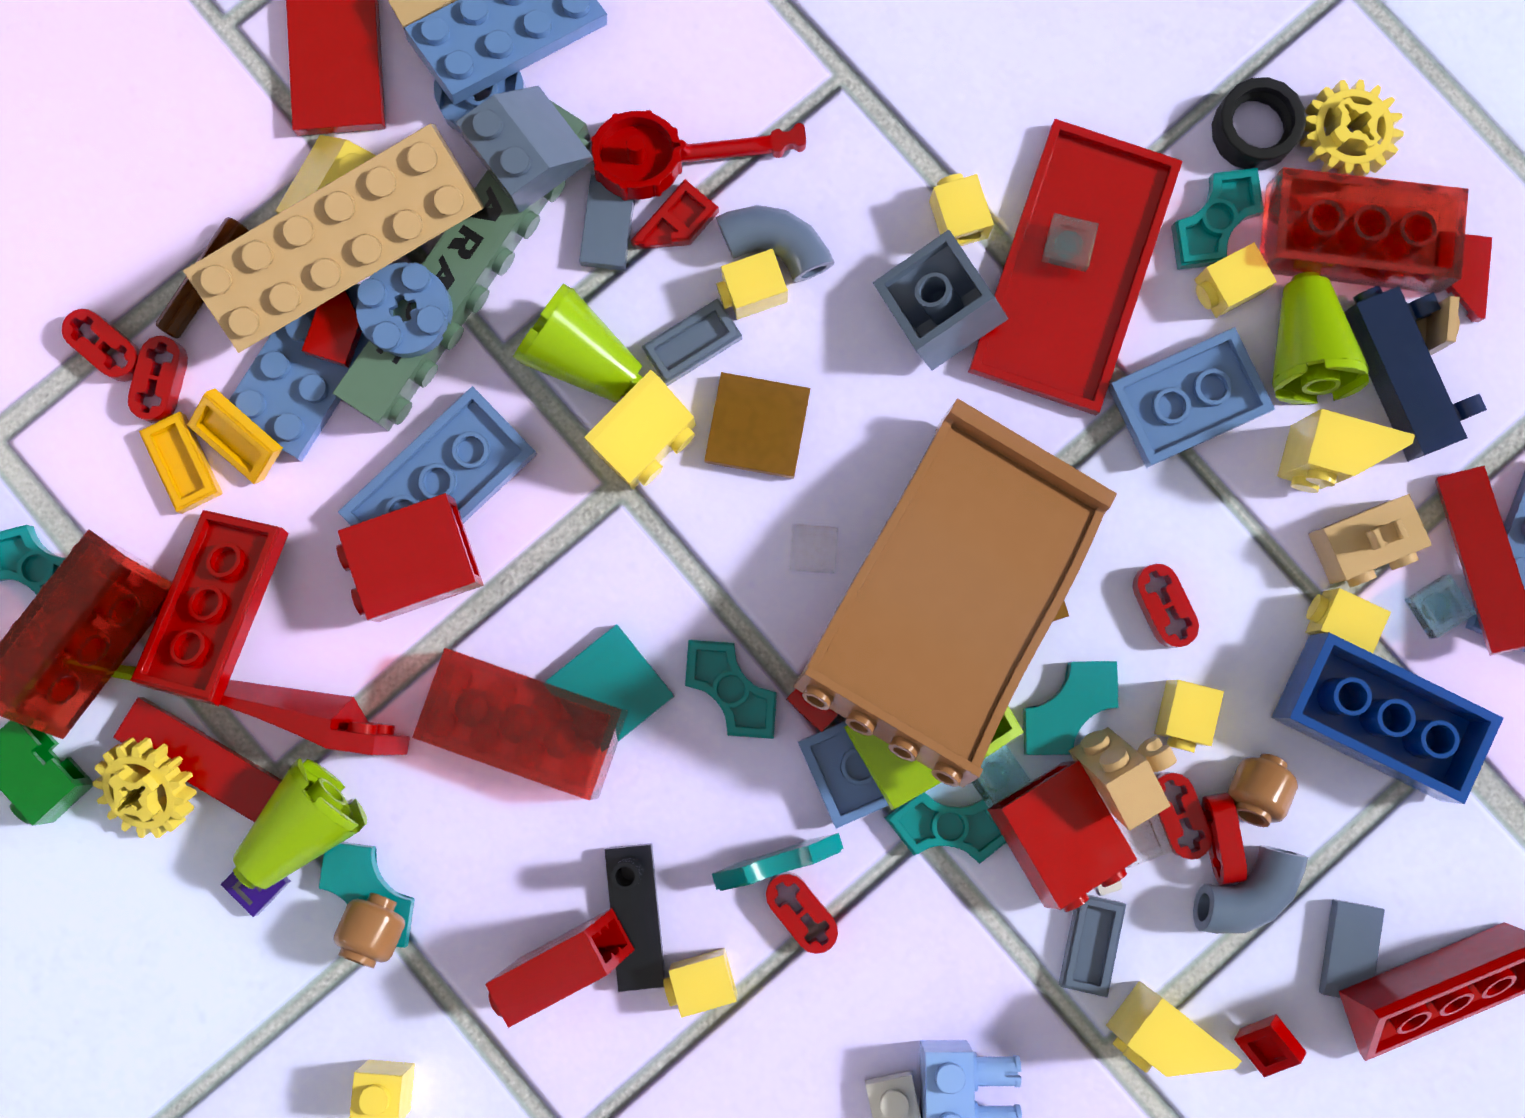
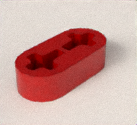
[62,309,140,382]
[127,336,188,423]
[1132,564,1199,648]
[1155,772,1212,860]
[1201,792,1247,885]
[766,872,838,954]

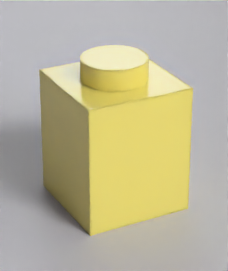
[929,173,994,246]
[1194,242,1277,318]
[716,248,788,320]
[1305,588,1391,653]
[1154,680,1224,753]
[663,948,738,1018]
[349,1059,415,1118]

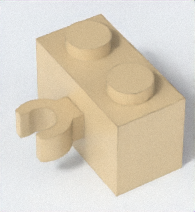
[1308,494,1432,587]
[1069,727,1177,831]

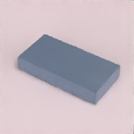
[579,174,635,271]
[642,298,742,386]
[1059,894,1126,998]
[1319,899,1385,998]

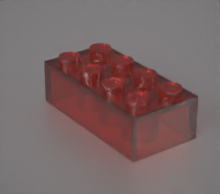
[1260,167,1469,294]
[0,529,172,739]
[412,648,629,801]

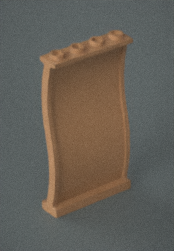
[793,398,1117,788]

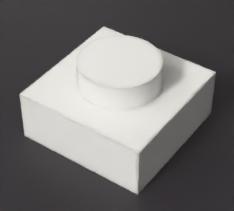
[864,1071,921,1118]

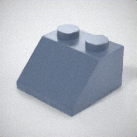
[456,85,594,213]
[873,230,1009,371]

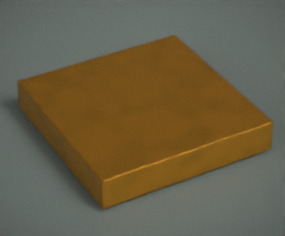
[704,372,811,479]

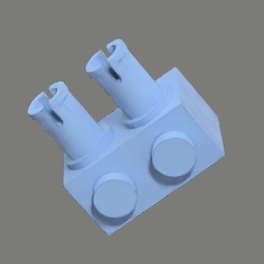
[920,1040,1022,1118]

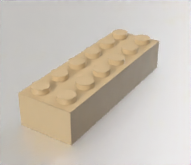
[183,123,485,353]

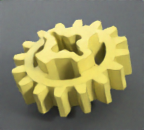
[1300,79,1404,181]
[92,737,197,838]

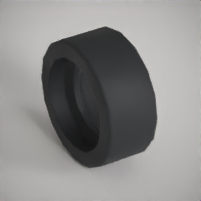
[1211,77,1306,170]

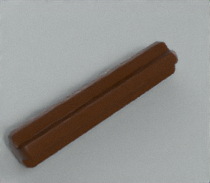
[156,217,249,339]

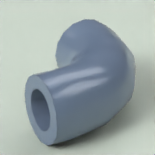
[716,205,835,282]
[1193,845,1308,934]

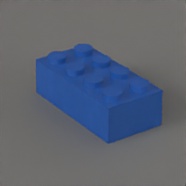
[1271,632,1504,804]

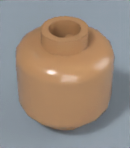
[1227,754,1298,827]
[333,892,405,969]

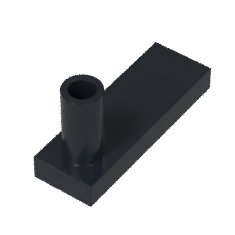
[605,843,666,992]

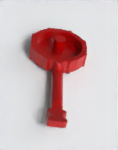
[591,110,806,201]

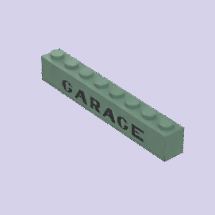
[333,100,591,431]

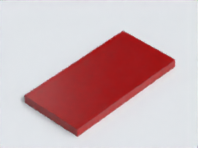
[968,119,1183,416]

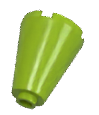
[1272,272,1369,405]
[513,283,643,403]
[233,758,367,889]

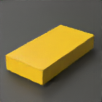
[187,388,283,485]
[139,411,223,514]

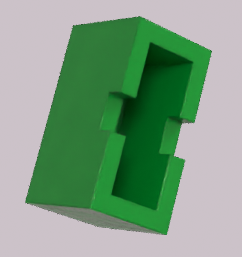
[0,717,93,826]

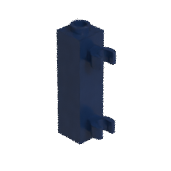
[1344,285,1487,462]

